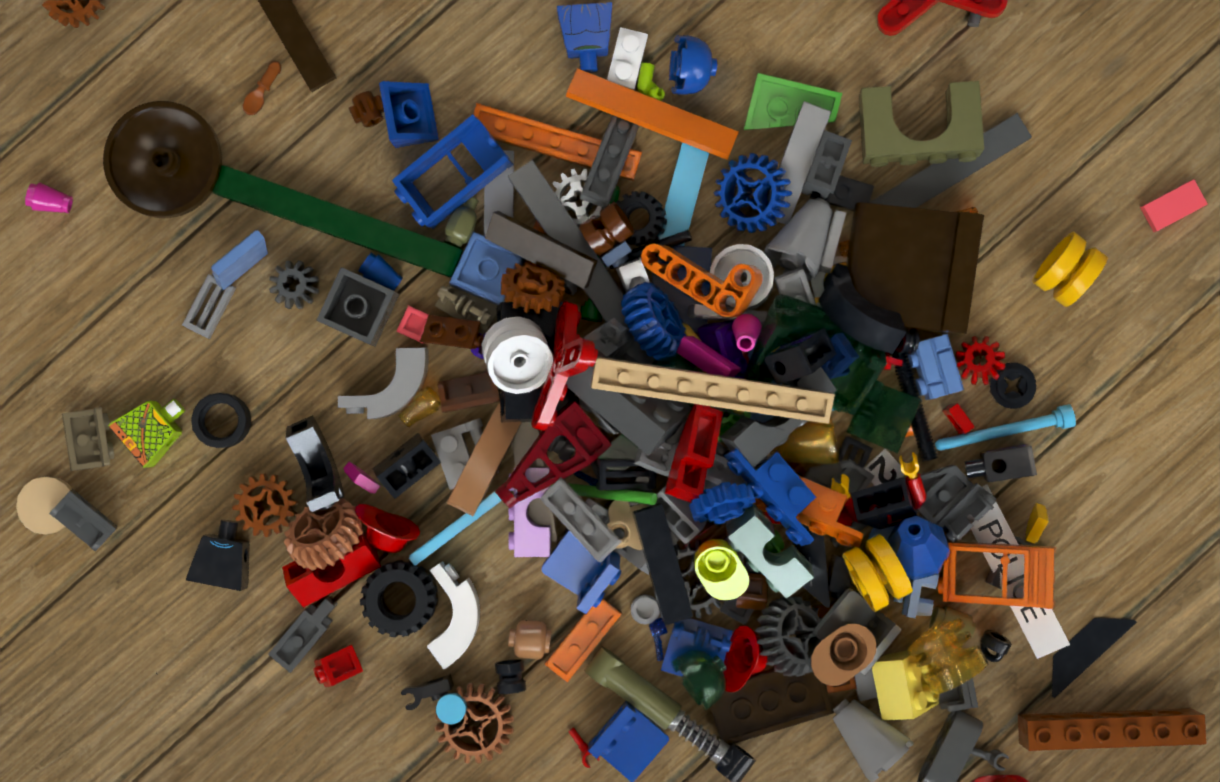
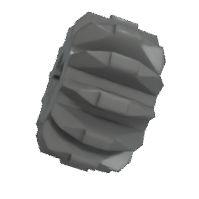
[269,260,319,309]

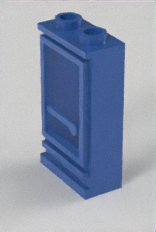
[392,114,514,229]

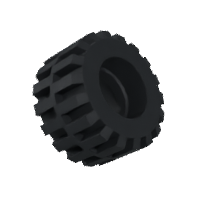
[360,560,438,637]

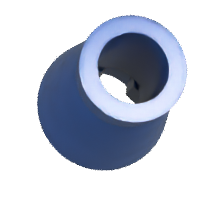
[358,252,403,291]

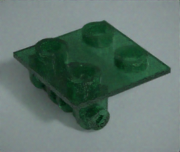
[846,379,922,454]

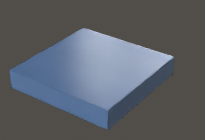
[211,230,268,290]
[449,232,525,305]

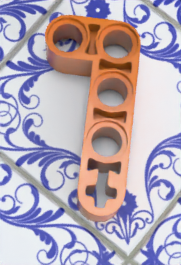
[641,244,763,317]

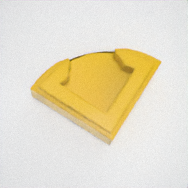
[1025,503,1049,544]

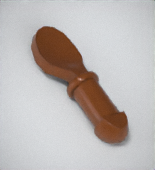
[243,61,281,115]

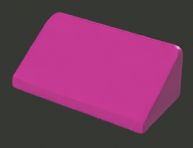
[677,336,741,377]

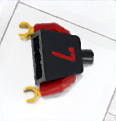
[831,452,926,529]

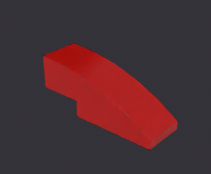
[665,404,723,503]

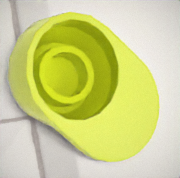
[694,539,749,600]

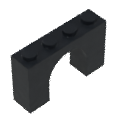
[496,302,580,423]

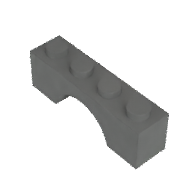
[720,367,837,468]

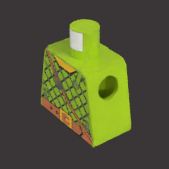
[108,398,185,468]

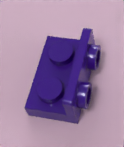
[698,320,748,379]

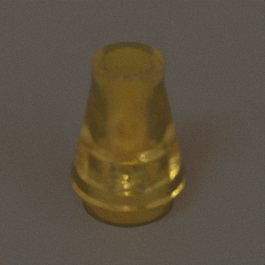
[398,386,441,427]

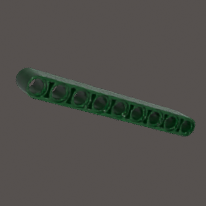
[212,165,463,278]

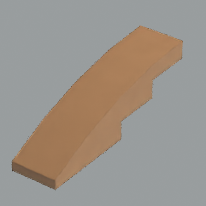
[447,402,522,516]

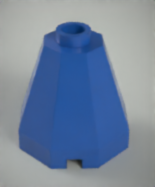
[887,516,950,580]

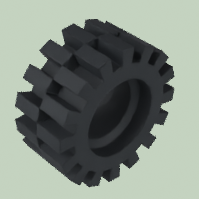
[616,191,667,247]

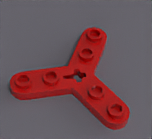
[877,0,1008,36]
[531,301,598,431]

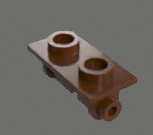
[420,315,484,349]

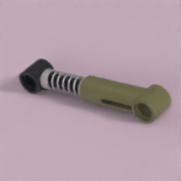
[584,646,756,782]

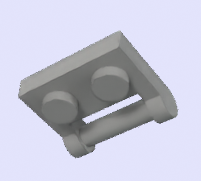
[431,418,499,490]

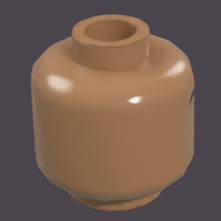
[508,620,551,660]

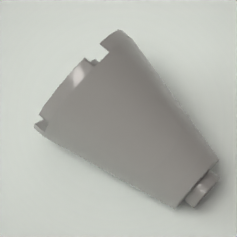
[763,198,833,281]
[833,698,914,782]

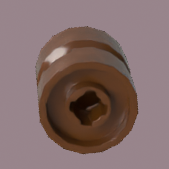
[579,202,635,256]

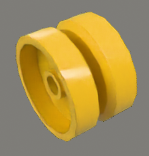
[1032,231,1108,307]
[842,534,913,612]

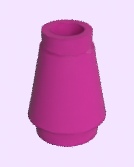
[25,182,73,213]
[732,314,762,352]

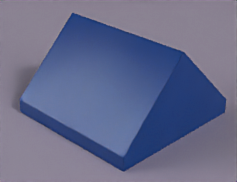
[379,81,439,148]

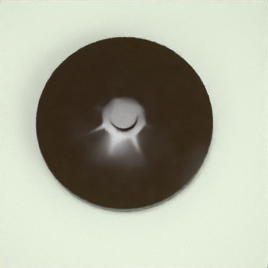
[103,101,222,218]

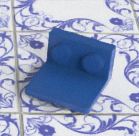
[588,701,669,782]

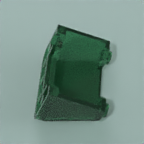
[746,294,887,415]

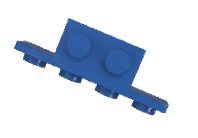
[724,448,816,546]

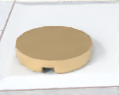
[16,476,72,535]

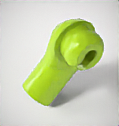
[637,63,665,101]

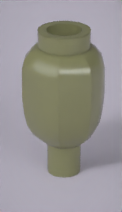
[445,197,479,249]

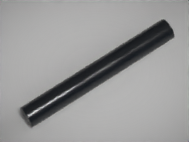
[609,230,692,269]

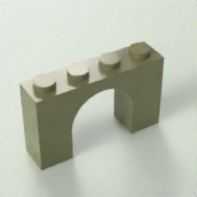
[859,81,984,167]

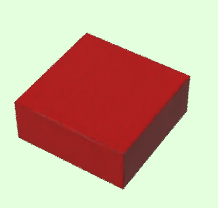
[942,403,975,434]

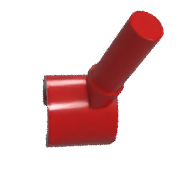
[568,727,599,768]

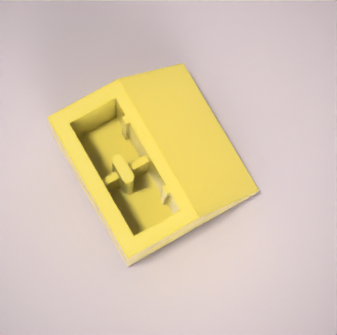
[872,647,940,720]

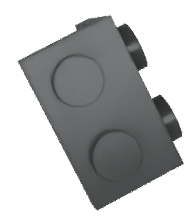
[814,588,902,675]

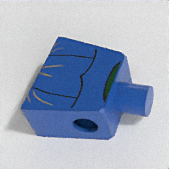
[557,2,612,73]

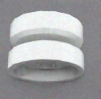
[710,244,774,310]
[482,316,553,394]

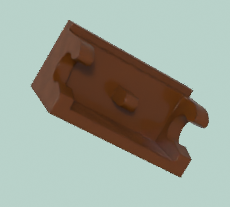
[437,372,500,413]

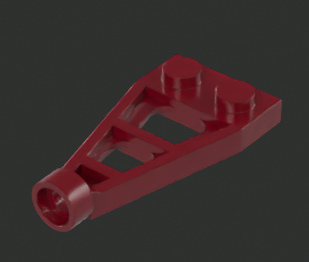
[494,400,612,509]

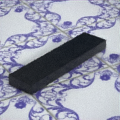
[632,503,693,626]

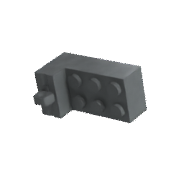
[566,317,692,456]

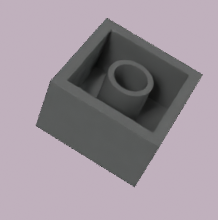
[316,267,399,347]

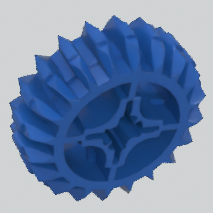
[713,153,793,233]
[621,282,686,360]

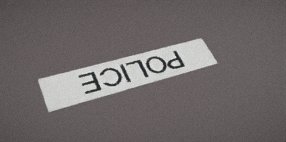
[971,484,1070,659]

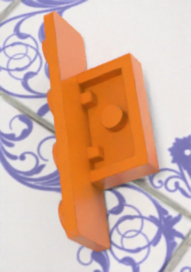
[754,475,864,548]

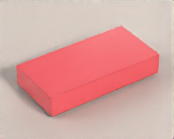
[1140,179,1208,232]

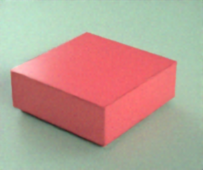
[396,305,429,344]

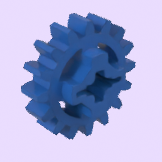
[689,482,756,524]

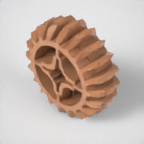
[284,498,363,571]
[435,683,514,764]

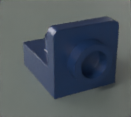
[821,333,859,379]

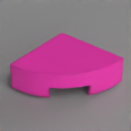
[343,461,381,494]

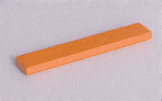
[566,68,739,160]
[473,103,642,181]

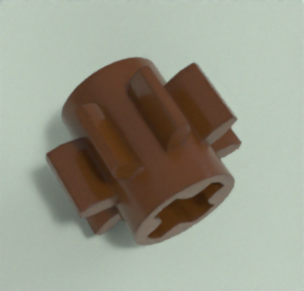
[349,91,384,128]

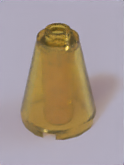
[770,416,840,464]

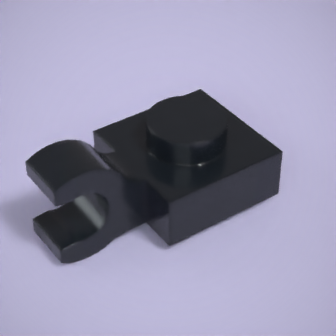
[401,674,454,710]

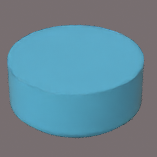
[436,693,467,724]

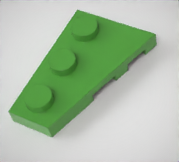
[743,73,842,130]

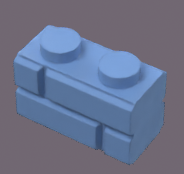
[907,334,964,400]

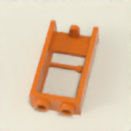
[938,541,1056,609]

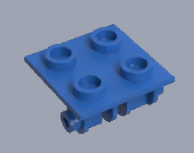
[661,618,733,687]

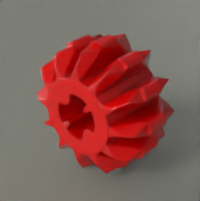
[955,336,1005,385]

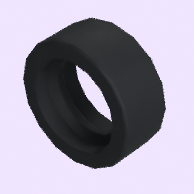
[191,393,251,448]

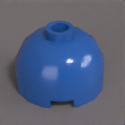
[669,35,717,95]

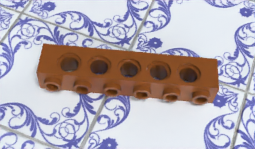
[1018,708,1206,751]

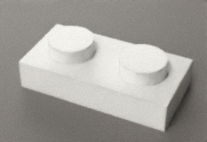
[607,27,648,90]

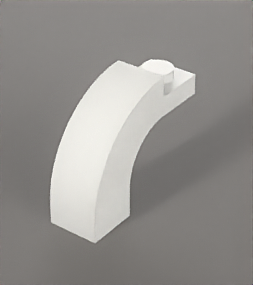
[427,561,480,669]

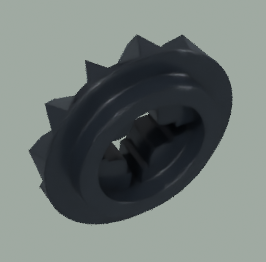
[989,363,1037,409]

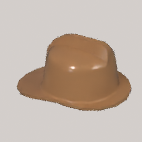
[811,624,876,686]

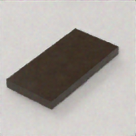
[705,669,834,745]

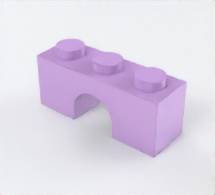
[509,467,551,557]

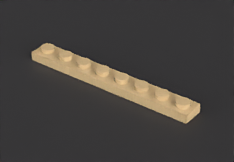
[590,357,835,424]

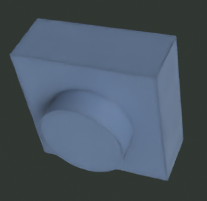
[599,241,632,268]

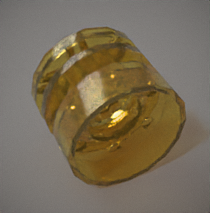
[907,618,988,695]

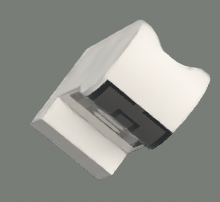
[616,258,650,294]

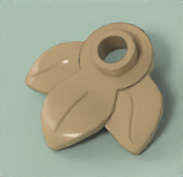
[607,500,649,550]

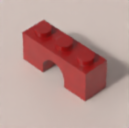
[282,528,381,608]

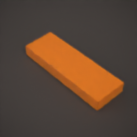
[545,598,622,682]

